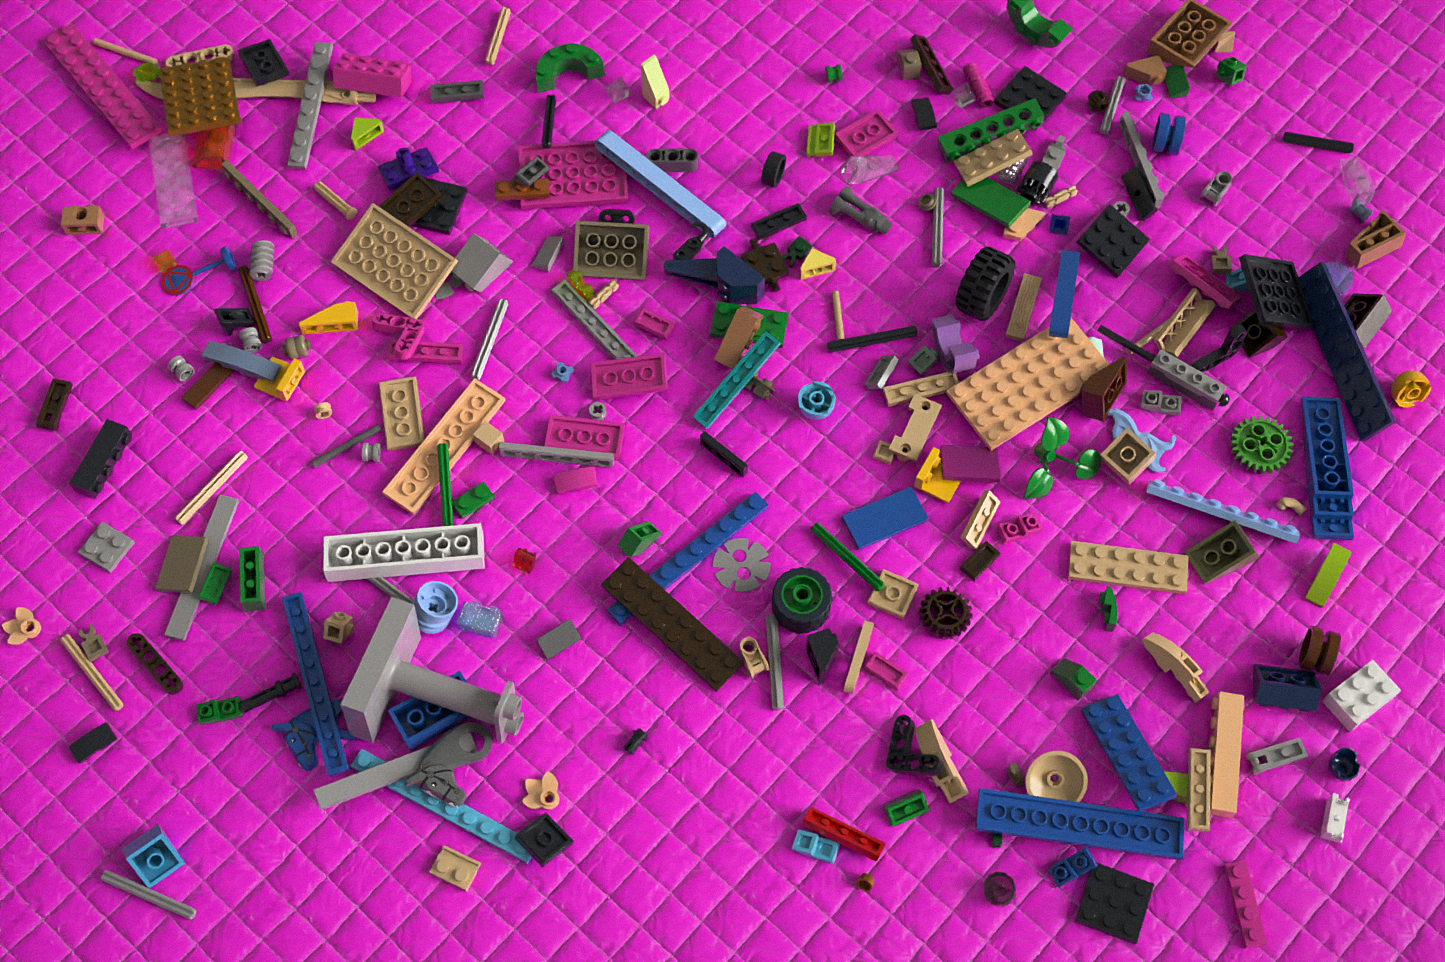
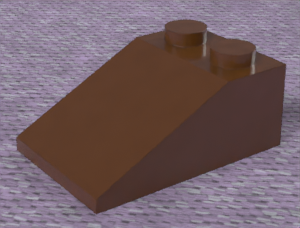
[1080,357,1127,422]

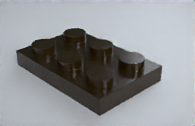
[378,172,443,227]

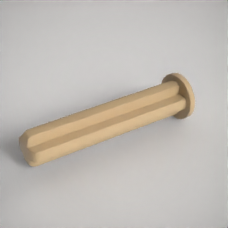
[314,181,357,220]

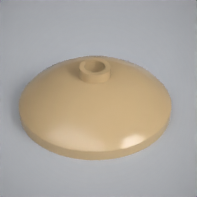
[1025,750,1088,802]

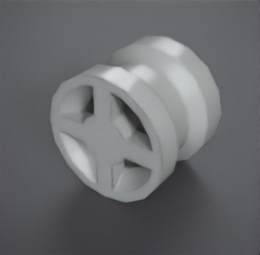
[362,442,381,462]

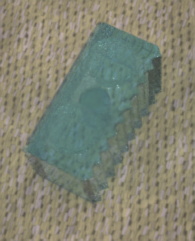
[456,601,503,639]

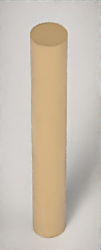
[832,291,845,340]

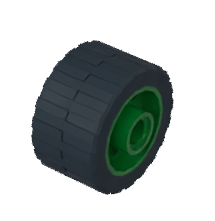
[772,567,832,634]

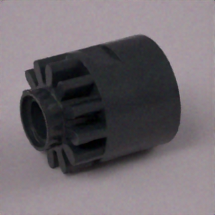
[1017,161,1058,205]

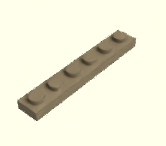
[222,160,298,239]

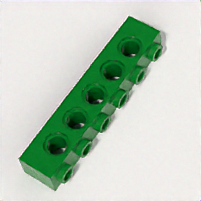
[937,98,1044,162]

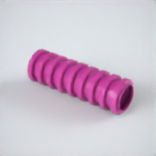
[963,62,994,108]

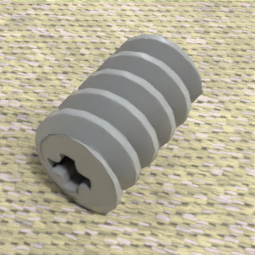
[249,240,275,281]

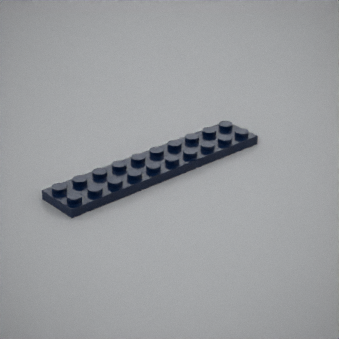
[1298,262,1396,441]

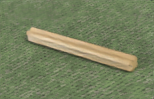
[175,450,248,525]
[60,634,124,711]

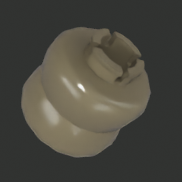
[282,334,311,360]

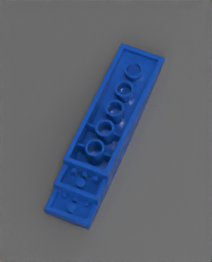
[1301,397,1354,540]

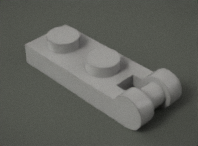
[1246,737,1308,775]

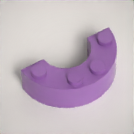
[931,314,979,374]

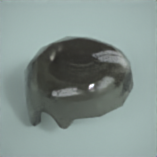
[983,872,1016,907]

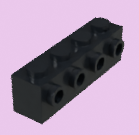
[69,419,132,499]

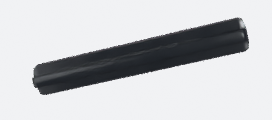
[541,95,556,149]
[1283,132,1354,153]

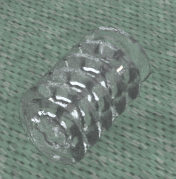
[996,158,1028,186]

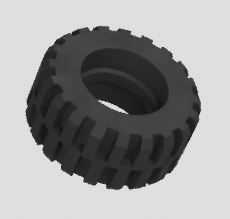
[955,246,1016,321]

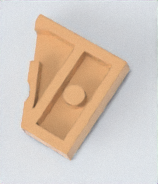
[1003,208,1046,241]

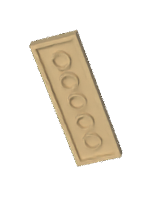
[1068,541,1189,594]

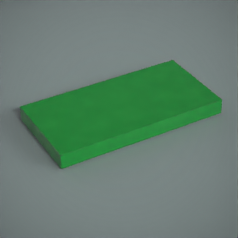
[951,177,1031,228]

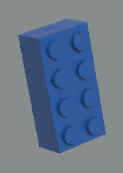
[388,671,470,751]

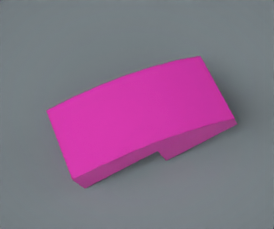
[554,467,598,494]
[997,513,1043,544]

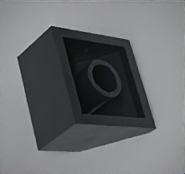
[805,628,839,685]

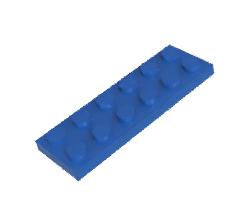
[1081,694,1177,812]

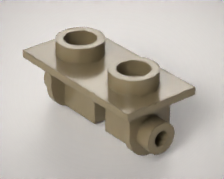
[745,373,776,400]

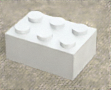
[1322,660,1401,732]

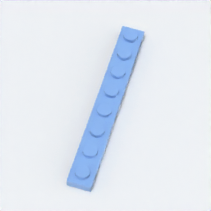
[1146,480,1300,544]

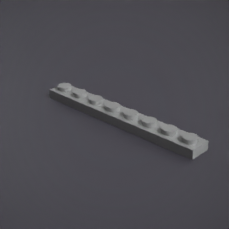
[287,42,333,170]

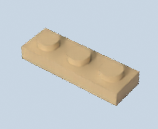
[960,490,1000,549]

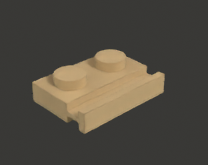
[429,845,481,892]

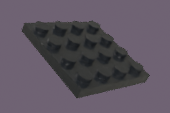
[1239,254,1315,330]

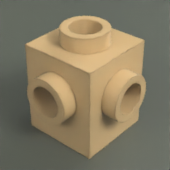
[323,612,354,644]

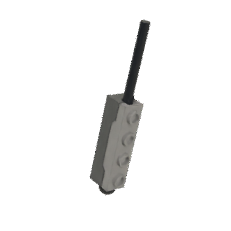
[1097,325,1230,411]

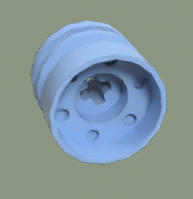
[412,581,458,634]

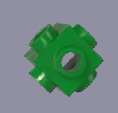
[1216,56,1247,85]

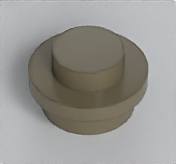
[919,193,937,211]

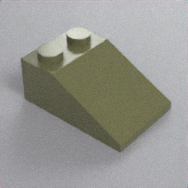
[1184,520,1260,584]

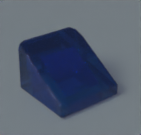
[1049,214,1070,235]

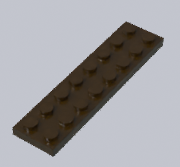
[601,557,744,692]

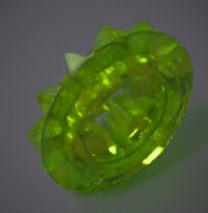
[133,63,161,82]

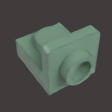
[908,345,941,375]

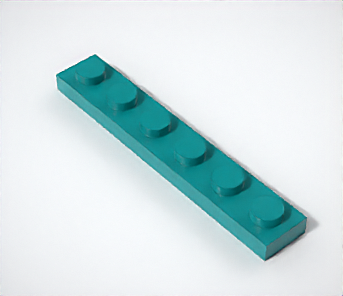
[693,331,781,429]

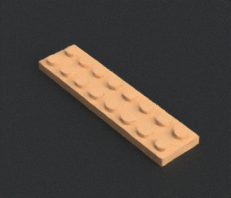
[382,378,505,515]

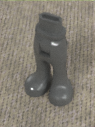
[829,186,893,235]

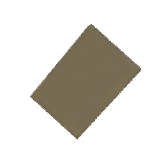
[155,536,209,593]

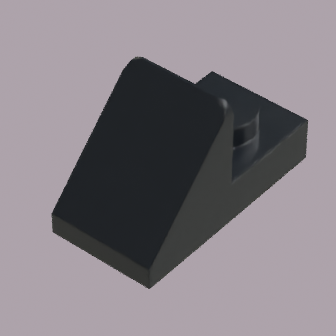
[214,308,255,336]

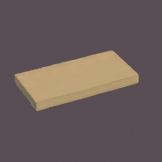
[379,376,425,451]

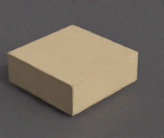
[873,440,895,465]

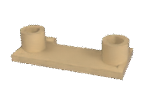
[888,394,942,462]

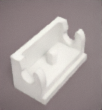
[1320,793,1350,844]

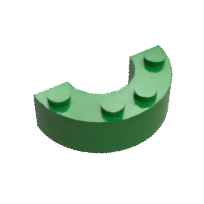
[1006,0,1073,48]
[535,43,605,93]

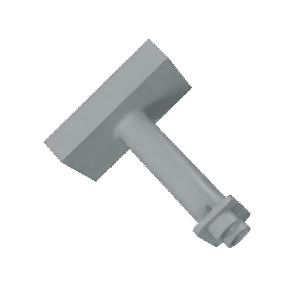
[341,597,524,743]

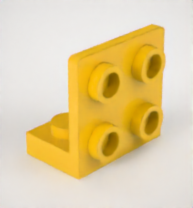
[254,357,305,401]
[914,447,961,503]

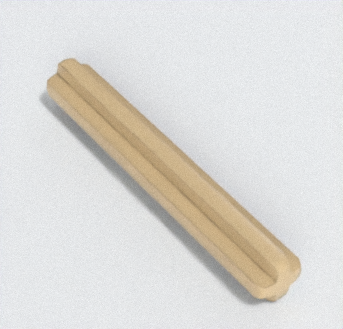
[485,7,510,66]

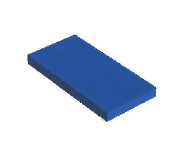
[842,487,929,550]

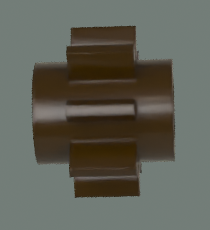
[1087,90,1109,112]

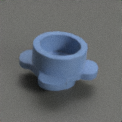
[1134,84,1152,101]
[552,362,574,382]

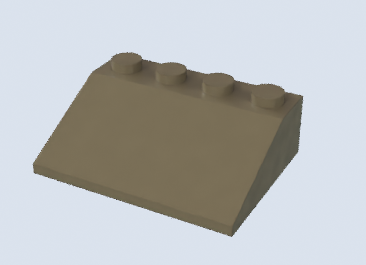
[573,221,650,280]

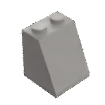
[451,233,514,292]

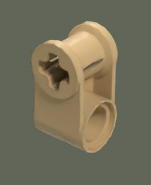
[739,637,770,678]

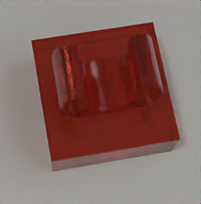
[512,548,536,574]

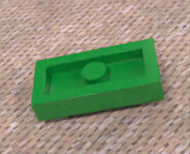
[452,481,495,519]

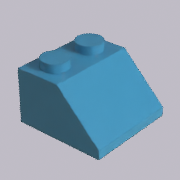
[122,824,185,889]

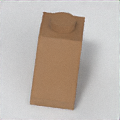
[1124,55,1167,85]

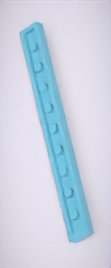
[351,749,532,864]

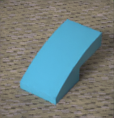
[792,829,840,864]

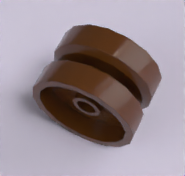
[1298,625,1341,675]

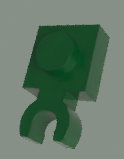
[782,236,813,268]

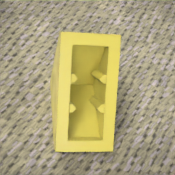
[800,248,836,280]

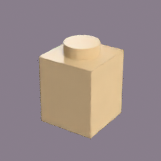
[473,421,505,455]

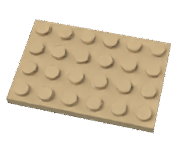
[331,203,458,319]

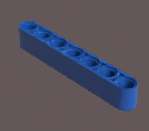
[1049,250,1080,339]

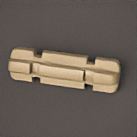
[1044,186,1077,208]
[588,280,619,309]

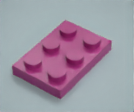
[835,109,898,162]

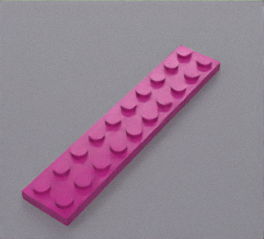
[42,22,162,150]

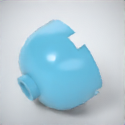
[798,381,836,420]

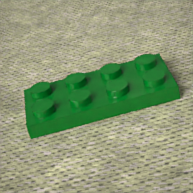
[710,301,789,348]

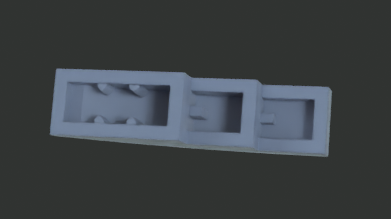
[201,340,281,382]

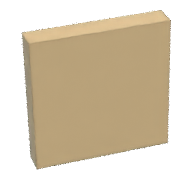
[867,569,919,620]

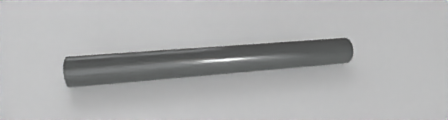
[311,424,382,468]

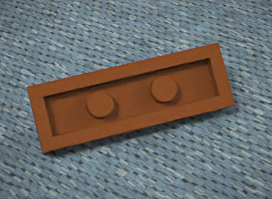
[495,178,550,201]

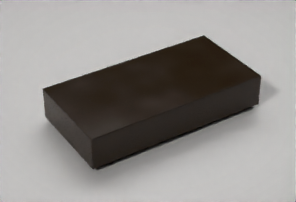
[960,541,1001,581]

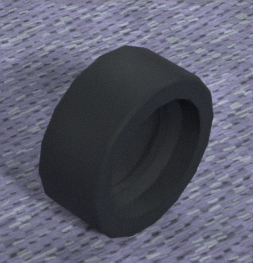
[761,151,786,188]

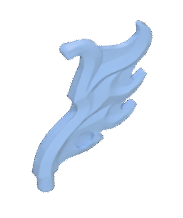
[1108,408,1176,473]

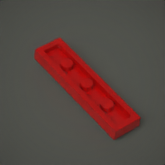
[802,807,886,862]

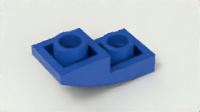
[1048,847,1098,887]

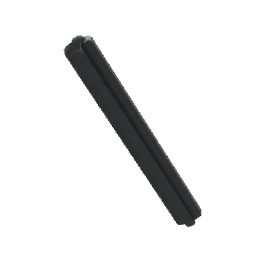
[827,326,918,353]

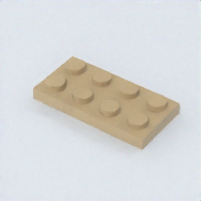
[954,129,1033,186]

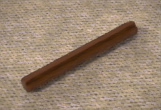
[238,265,272,343]

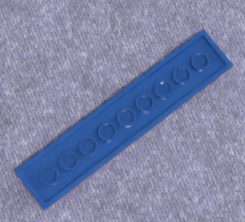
[975,788,1184,860]

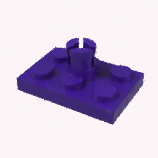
[377,147,439,191]

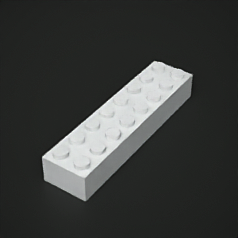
[323,523,485,582]

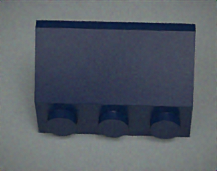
[1252,664,1322,712]

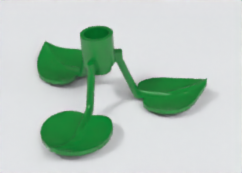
[1024,417,1102,499]

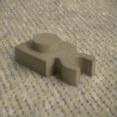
[1211,246,1232,274]
[79,624,109,662]

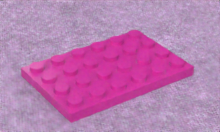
[518,139,629,209]

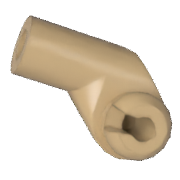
[1277,497,1307,516]

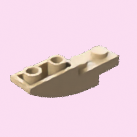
[1141,632,1209,702]
[915,719,969,803]

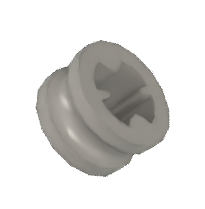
[589,402,607,420]

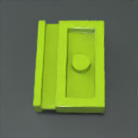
[807,122,835,158]

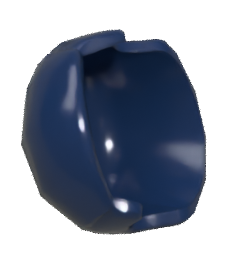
[1328,748,1361,781]

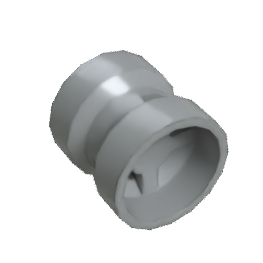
[239,327,262,353]
[167,355,194,381]

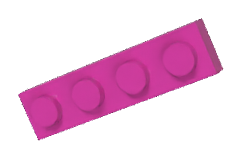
[387,340,464,364]
[1224,861,1268,949]

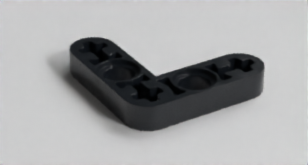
[1190,324,1247,373]
[886,715,944,776]

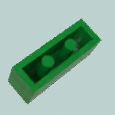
[239,546,266,611]

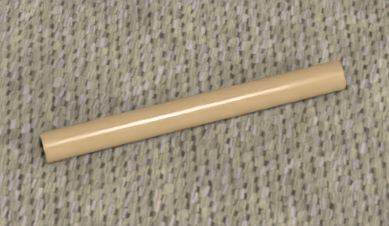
[93,38,158,66]
[1126,311,1185,355]

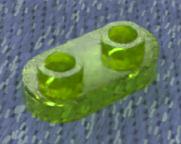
[566,269,594,302]

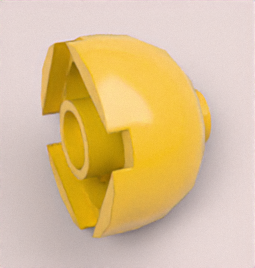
[1391,370,1431,408]

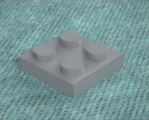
[78,521,135,573]

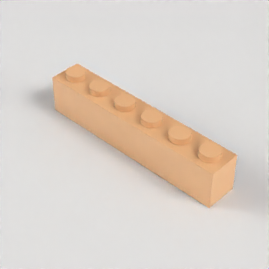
[1209,691,1244,818]

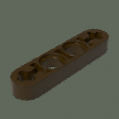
[127,633,183,694]

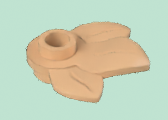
[2,607,41,645]
[522,771,559,810]

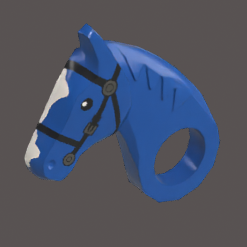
[272,699,358,771]

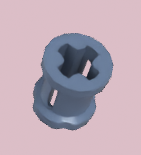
[1349,199,1374,223]

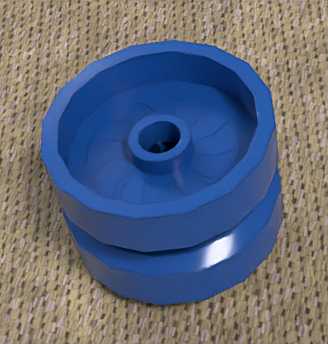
[1152,112,1186,156]

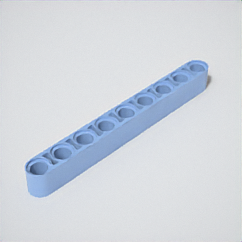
[594,130,726,238]

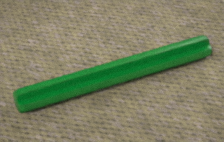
[437,443,453,526]
[811,522,885,592]

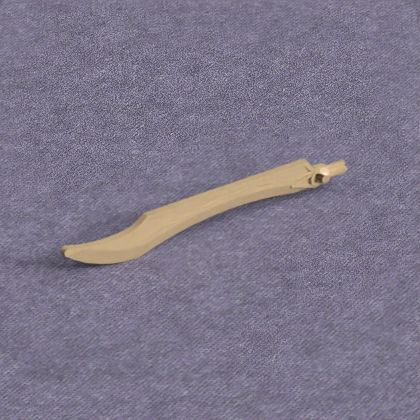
[135,78,376,105]

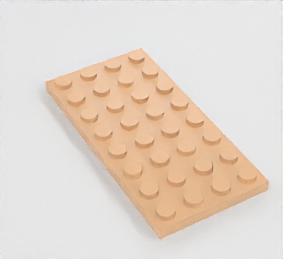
[947,318,1110,451]

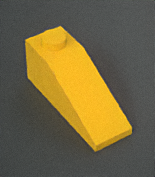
[299,301,358,334]

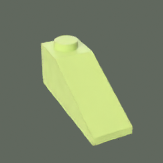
[641,55,669,109]

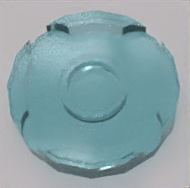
[1325,262,1353,295]

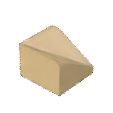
[1214,31,1235,52]

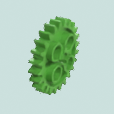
[1229,415,1294,475]

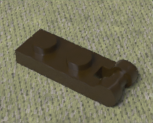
[36,379,73,431]

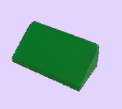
[1164,64,1190,98]
[882,789,930,827]

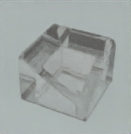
[606,77,629,103]
[952,82,975,108]

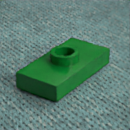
[198,562,232,606]

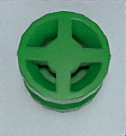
[825,64,842,83]

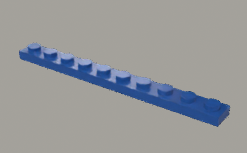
[607,491,768,626]
[282,592,349,777]

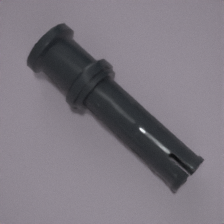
[240,672,302,713]

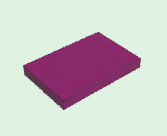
[940,445,1001,483]

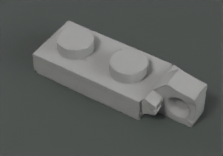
[1042,135,1066,171]

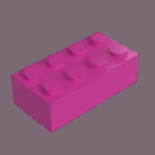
[333,53,411,97]

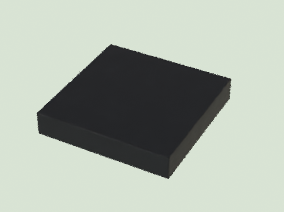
[515,812,574,868]

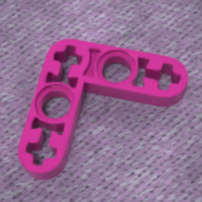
[372,313,425,360]

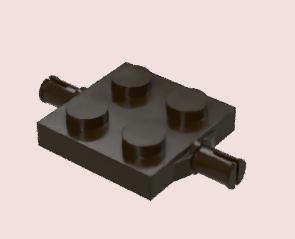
[741,238,789,292]

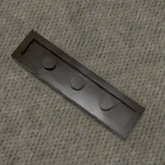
[910,35,954,94]

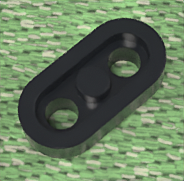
[598,209,635,224]

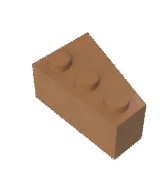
[1346,210,1406,269]
[714,306,764,369]

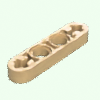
[166,44,234,66]
[843,620,874,694]

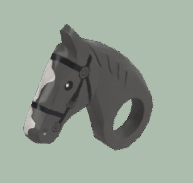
[404,722,493,807]

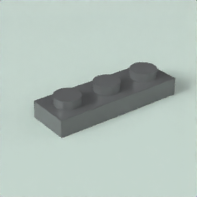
[430,80,484,103]

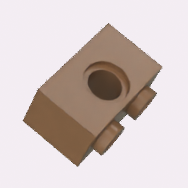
[61,205,105,235]

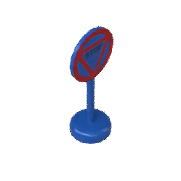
[162,246,238,296]

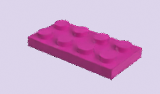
[1169,254,1243,309]
[591,353,668,400]
[544,415,625,460]

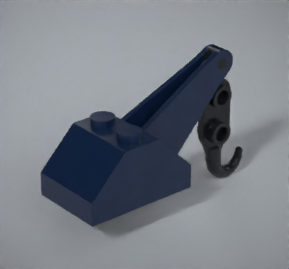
[664,222,765,304]

